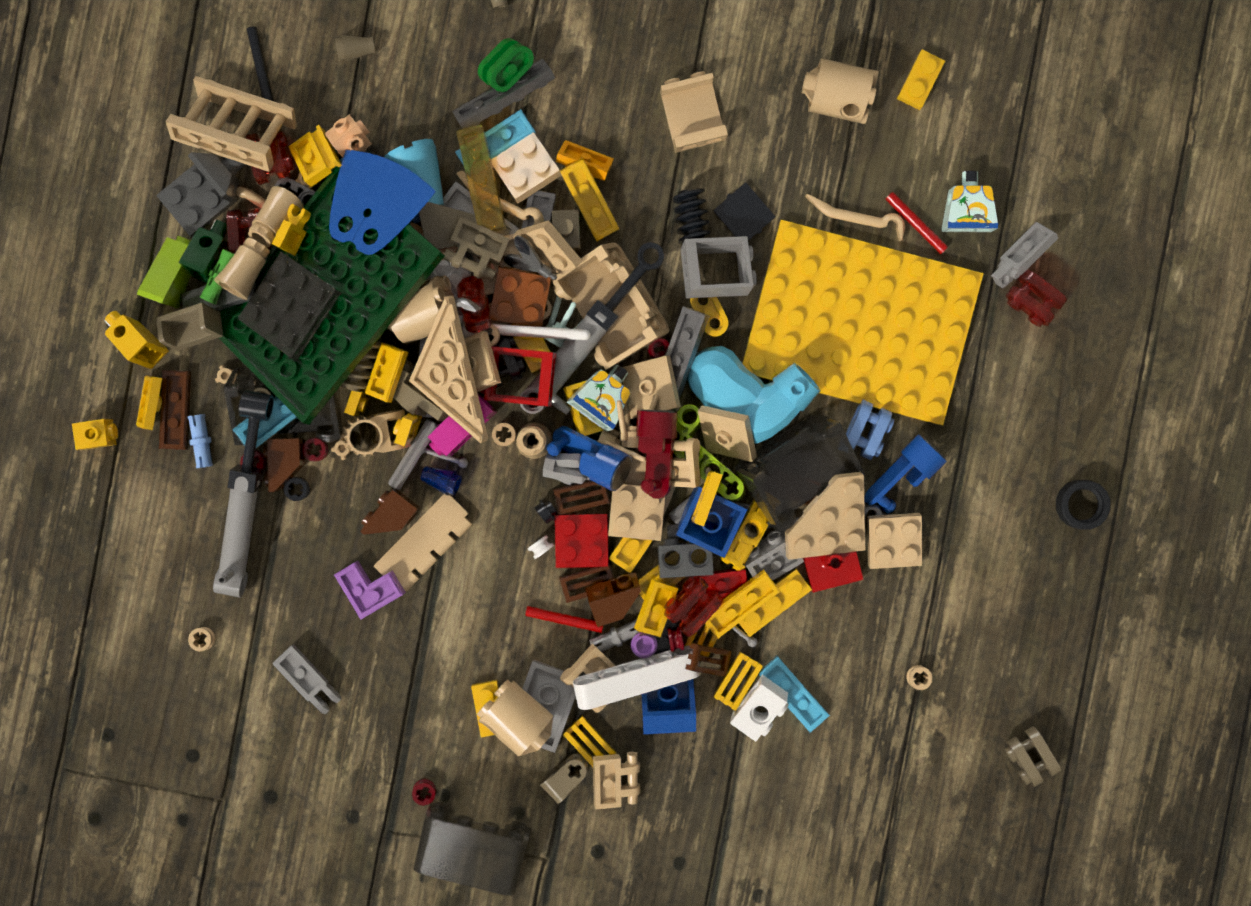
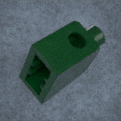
[179,219,231,283]

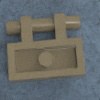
[443,217,510,281]

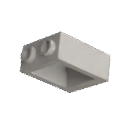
[680,236,756,298]

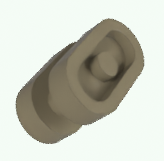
[1004,726,1062,787]

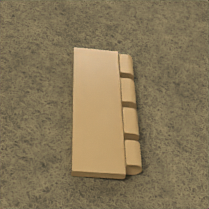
[374,492,473,592]

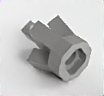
[543,452,590,486]

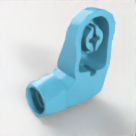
[687,346,821,444]

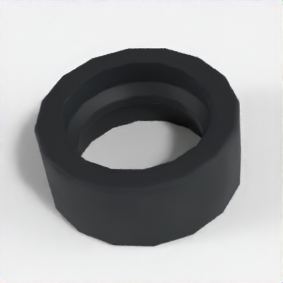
[1056,480,1111,530]

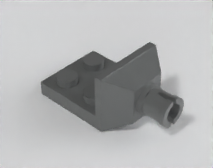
[156,152,247,238]

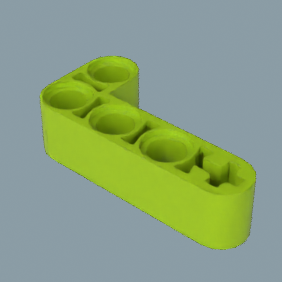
[673,404,745,502]

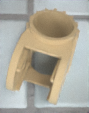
[342,409,411,457]

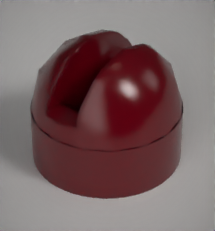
[648,338,669,359]

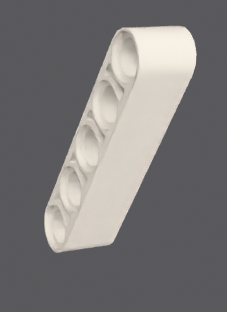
[573,646,701,710]

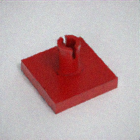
[803,552,864,593]

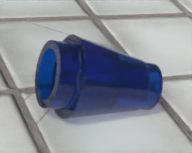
[421,466,462,496]

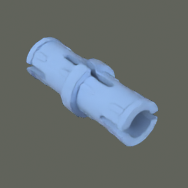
[188,414,213,468]

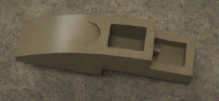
[371,348,449,421]

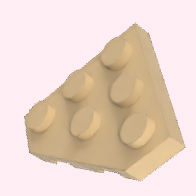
[785,472,865,560]

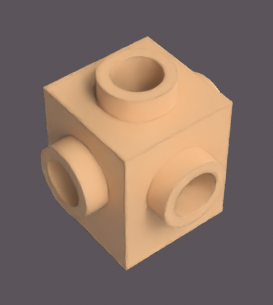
[324,114,372,158]

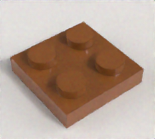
[489,266,551,327]

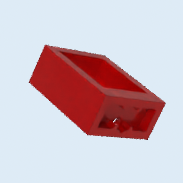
[481,346,557,406]

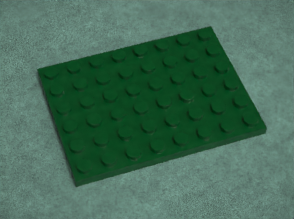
[219,166,445,425]

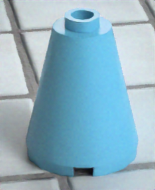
[384,139,444,206]

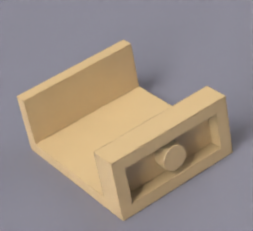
[660,71,728,153]

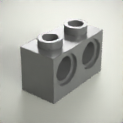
[657,538,713,578]

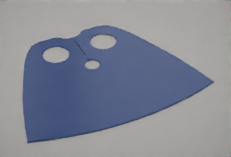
[329,150,436,255]

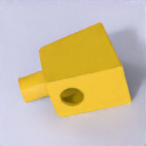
[105,311,169,369]

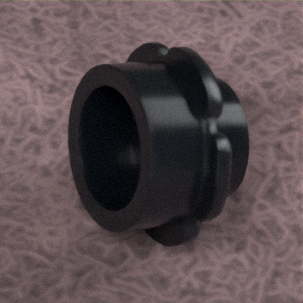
[534,500,557,524]

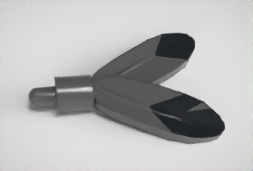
[503,235,557,280]

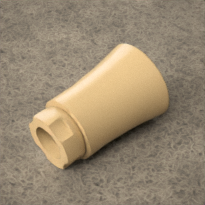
[248,186,303,247]
[214,238,270,300]
[516,422,552,459]

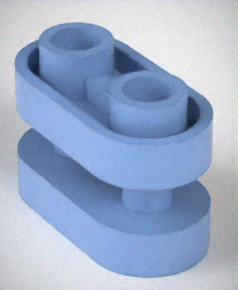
[841,399,894,460]

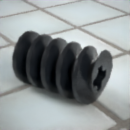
[673,188,711,245]

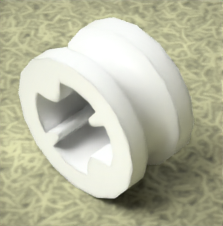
[527,535,554,559]

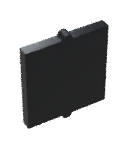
[713,182,776,241]

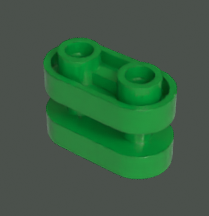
[478,38,534,92]

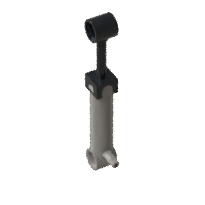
[520,242,665,414]
[213,390,274,598]

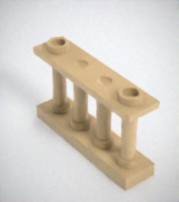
[166,76,297,172]

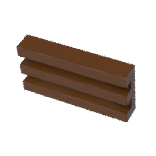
[553,481,610,515]
[559,563,614,603]
[685,643,731,677]

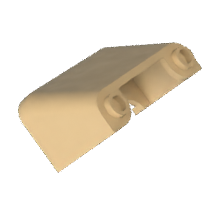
[551,243,669,370]

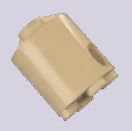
[802,58,878,124]
[388,275,463,344]
[477,679,553,757]

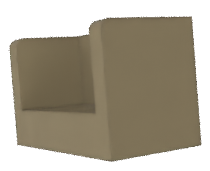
[156,303,223,351]

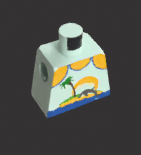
[942,171,998,232]
[567,365,630,432]

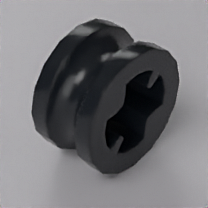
[284,477,310,501]

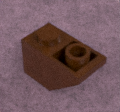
[263,438,306,492]
[360,489,421,535]
[586,572,641,627]

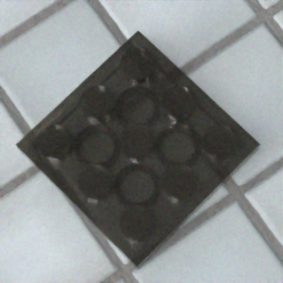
[238,252,341,360]

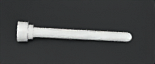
[463,317,591,340]

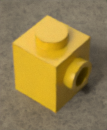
[72,419,118,450]

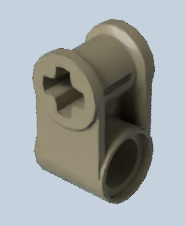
[539,753,588,804]

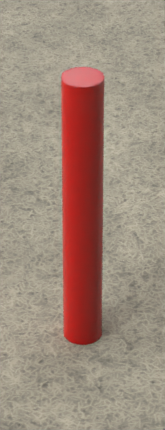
[885,192,948,254]
[525,606,603,633]

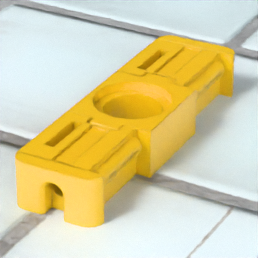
[721,491,780,571]

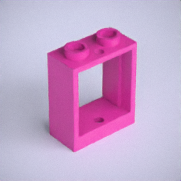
[428,393,497,456]

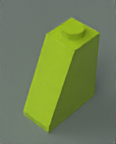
[137,236,191,308]

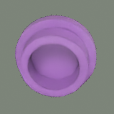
[631,632,657,658]

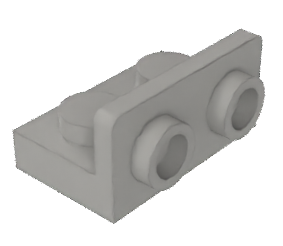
[745,528,804,581]

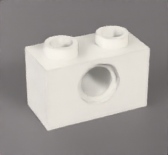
[730,674,789,742]

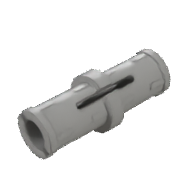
[589,619,639,652]

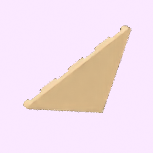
[409,295,488,443]

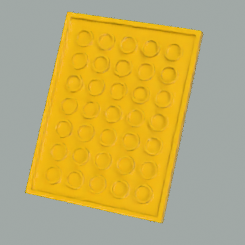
[742,220,984,426]

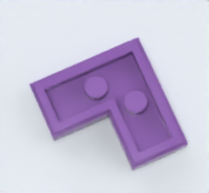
[334,561,406,619]

